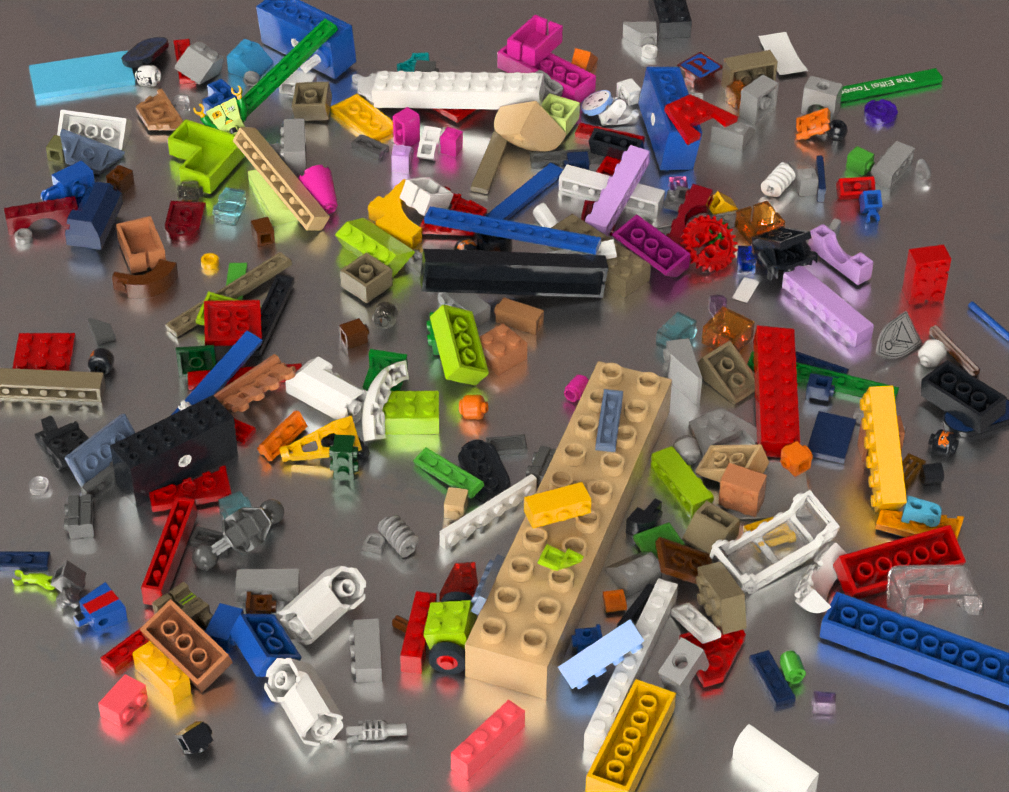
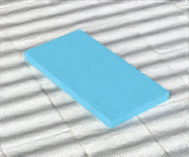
[29,50,136,100]

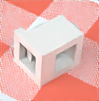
[616,78,641,106]

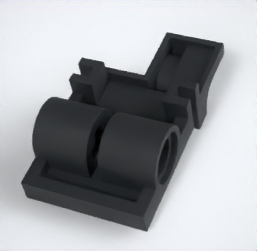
[34,415,89,470]

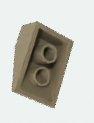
[697,341,755,405]

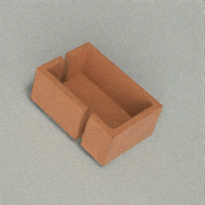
[116,216,166,274]

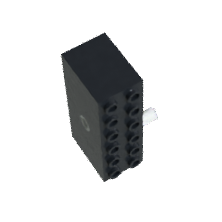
[110,395,238,507]

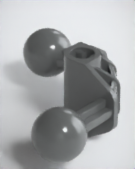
[192,499,284,570]

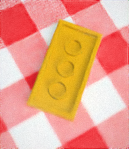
[330,94,393,141]

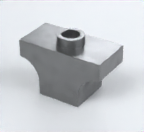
[663,185,698,216]

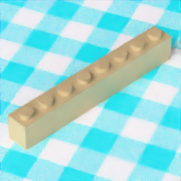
[233,127,330,231]

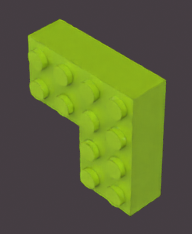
[168,119,245,194]

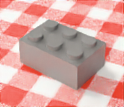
[280,119,307,178]

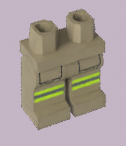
[152,581,213,628]

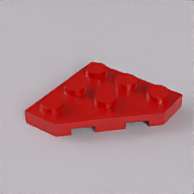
[679,627,746,688]

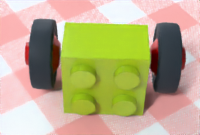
[424,592,477,674]

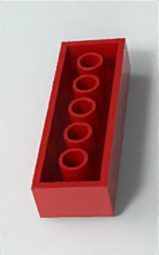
[833,525,966,599]

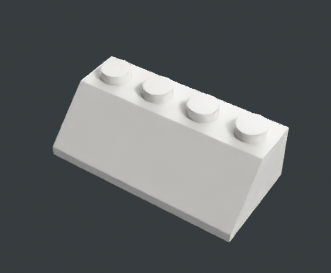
[57,110,132,151]

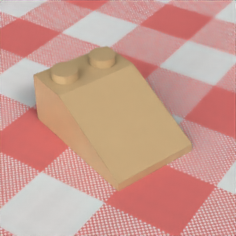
[695,444,769,482]

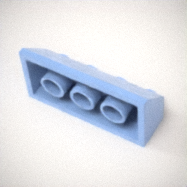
[558,619,645,690]

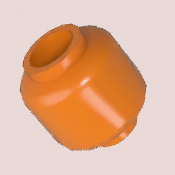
[459,395,489,420]

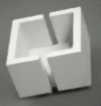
[400,177,454,216]

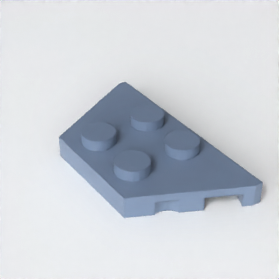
[60,129,125,175]

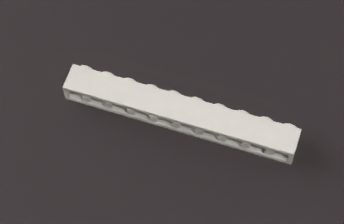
[584,578,678,753]

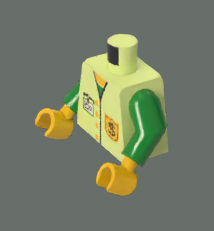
[194,85,249,135]

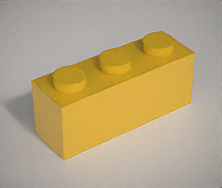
[524,482,591,528]
[132,641,191,706]

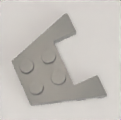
[688,407,757,458]

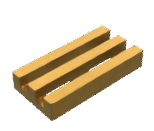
[902,453,926,489]

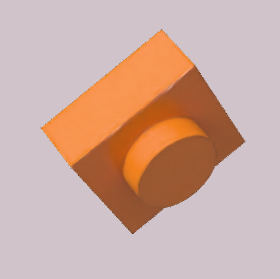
[602,589,627,613]

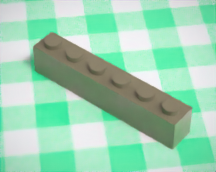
[0,368,106,402]

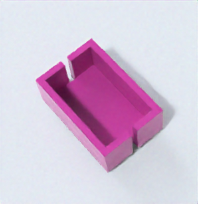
[507,15,563,67]

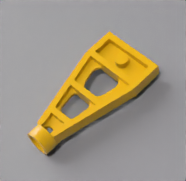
[279,415,362,462]

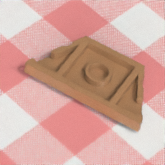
[136,88,183,130]

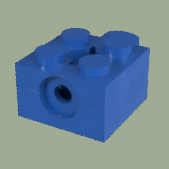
[41,160,95,207]

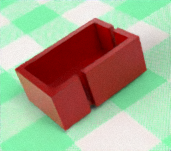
[902,244,951,305]

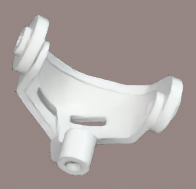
[598,98,639,126]

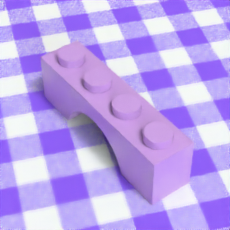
[808,224,873,285]

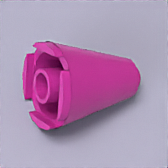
[298,165,338,214]

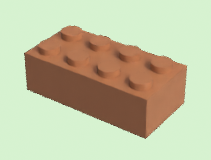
[140,599,233,692]

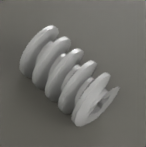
[378,515,419,558]

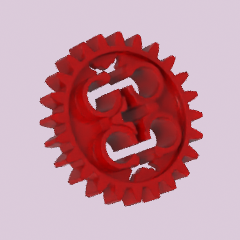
[680,214,738,273]

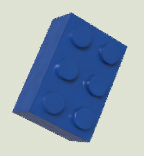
[230,614,302,677]

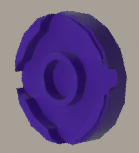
[864,99,898,124]

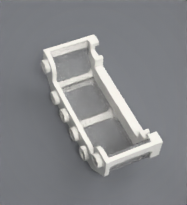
[710,490,840,594]

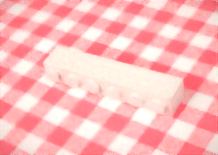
[559,165,665,216]

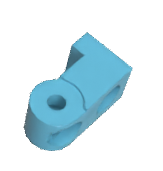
[901,496,942,527]

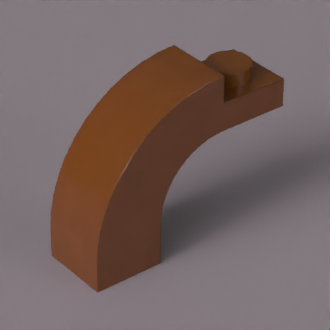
[112,259,178,299]

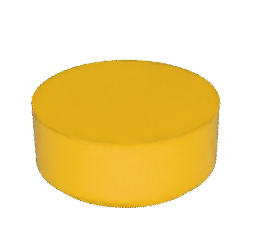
[201,253,219,270]

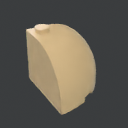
[494,101,567,152]

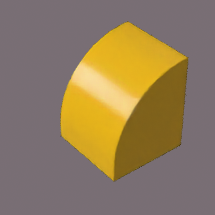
[709,191,738,215]

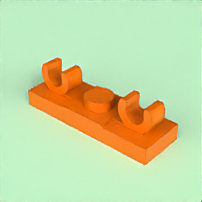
[257,411,308,461]

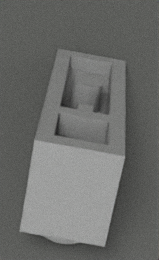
[787,160,818,197]

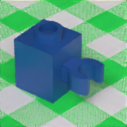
[859,190,883,224]

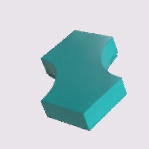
[397,52,429,72]

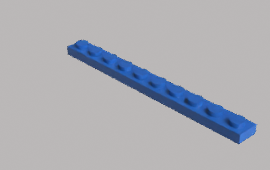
[424,206,601,255]

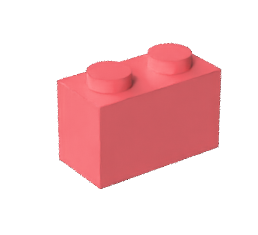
[98,674,148,727]

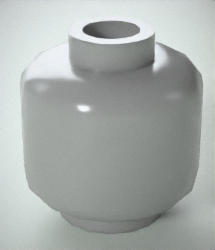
[673,435,701,465]

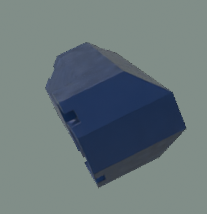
[65,182,123,250]

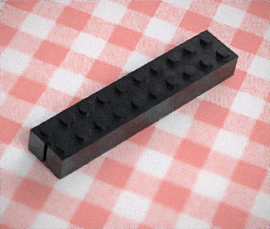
[420,249,608,298]

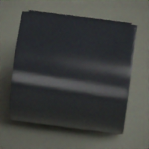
[919,462,944,485]

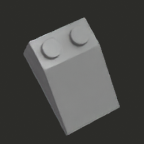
[662,338,702,405]

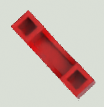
[400,591,437,674]

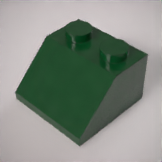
[176,345,217,377]

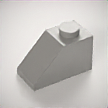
[623,21,657,47]

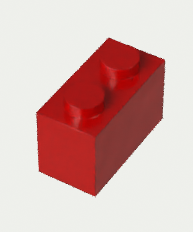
[836,176,875,201]

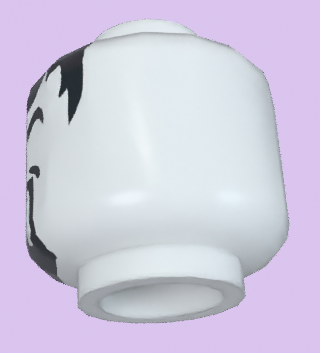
[135,65,161,87]

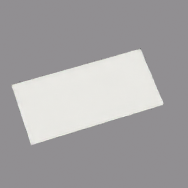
[732,277,759,303]

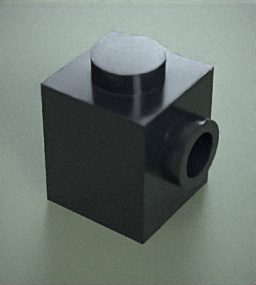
[175,721,214,754]

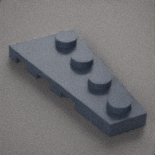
[471,554,505,615]

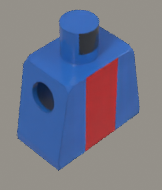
[73,582,128,631]

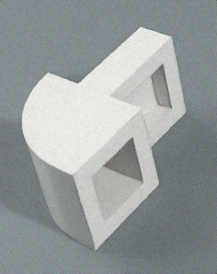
[417,126,442,161]

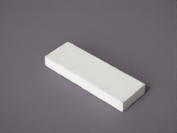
[671,602,721,644]

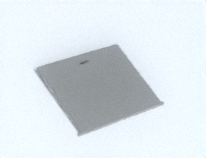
[727,462,814,520]

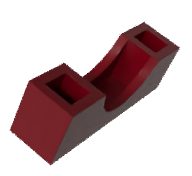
[666,184,714,249]
[4,196,78,235]

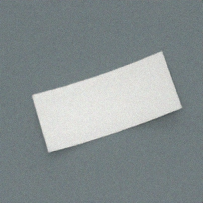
[759,32,808,75]

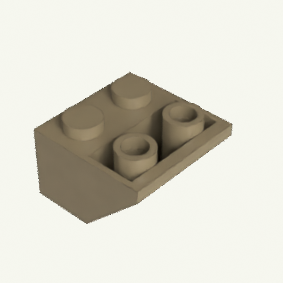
[682,501,740,554]

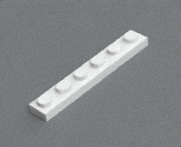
[439,474,537,549]

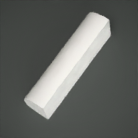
[732,724,819,792]

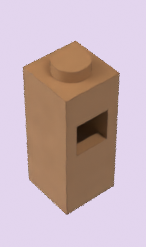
[494,297,544,335]

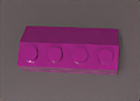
[612,214,691,277]

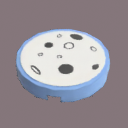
[580,90,613,116]

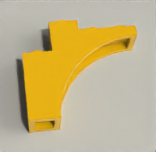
[368,179,422,250]

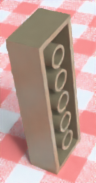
[547,214,651,298]

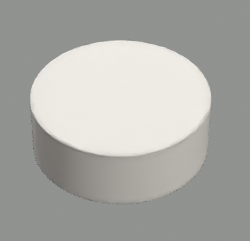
[641,44,658,59]

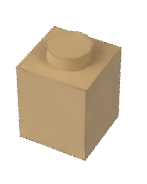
[444,487,468,520]

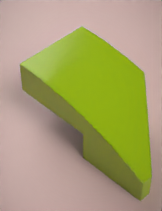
[537,544,584,571]

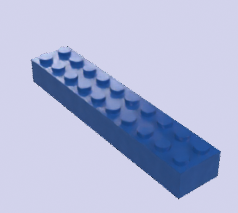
[819,592,1009,705]

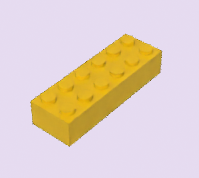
[860,386,907,513]
[585,679,676,792]

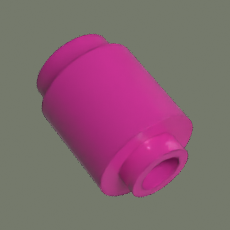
[564,374,589,402]

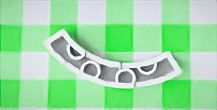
[362,361,409,442]
[794,541,847,613]

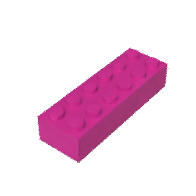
[497,45,596,103]

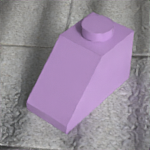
[391,145,414,173]

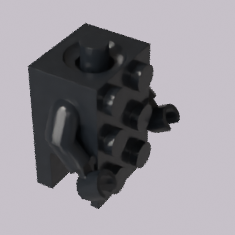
[751,226,818,280]

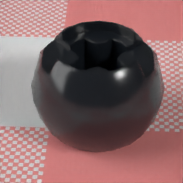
[826,119,848,141]

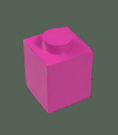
[440,127,463,157]

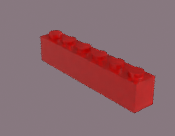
[141,497,197,605]

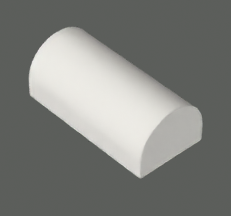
[533,203,559,228]

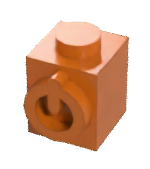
[780,441,813,477]

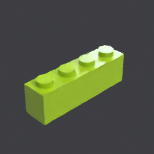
[651,446,714,519]

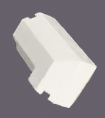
[285,357,367,425]
[279,566,366,645]
[264,658,343,746]

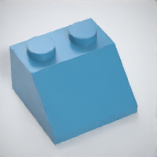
[227,39,274,77]

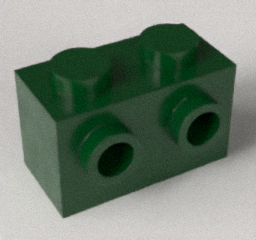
[329,434,359,480]

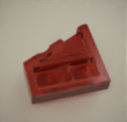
[439,562,478,601]

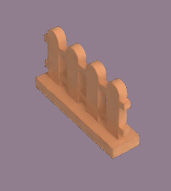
[213,354,296,413]

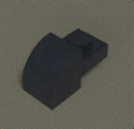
[626,498,663,536]

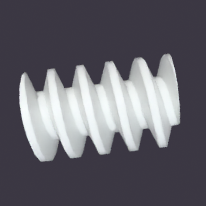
[761,162,796,197]

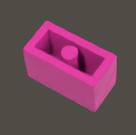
[393,107,420,147]

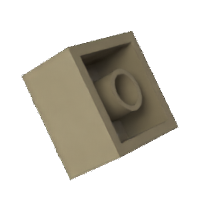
[292,82,332,121]
[340,252,393,303]

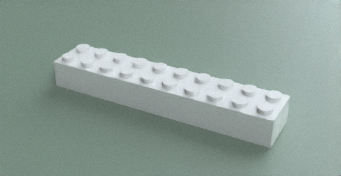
[372,71,545,109]

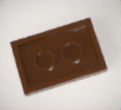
[655,537,712,584]

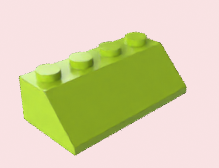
[335,218,415,278]

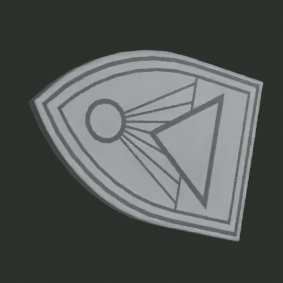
[876,311,923,359]

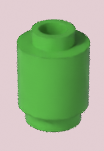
[779,651,806,683]

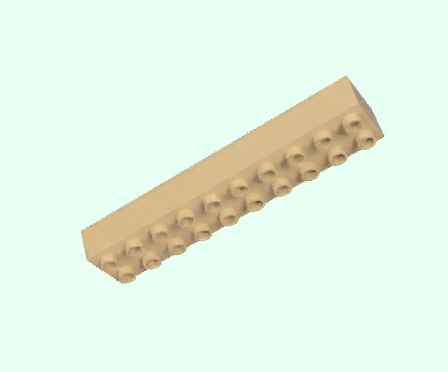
[465,361,672,700]

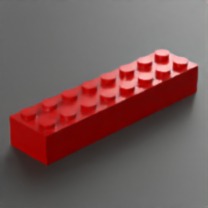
[753,325,800,458]

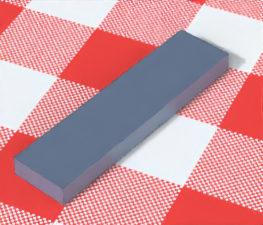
[595,389,624,452]

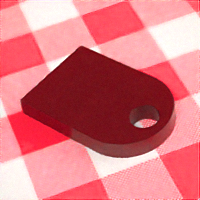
[165,201,206,242]

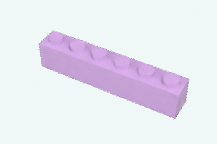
[585,145,650,236]
[782,266,874,347]

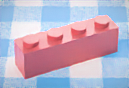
[451,699,525,781]

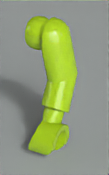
[12,570,55,591]

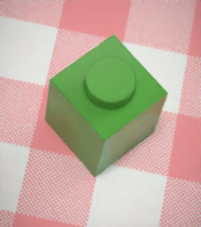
[846,146,875,176]

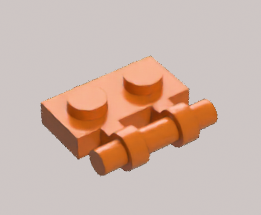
[796,107,831,141]

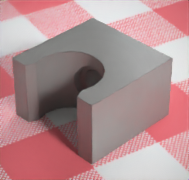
[801,76,843,122]
[658,637,710,700]

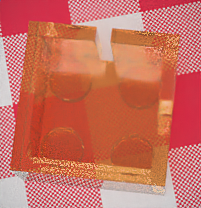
[735,201,785,248]
[701,307,755,352]

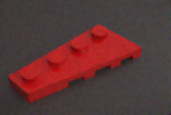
[149,465,232,512]

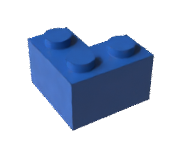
[202,79,237,115]

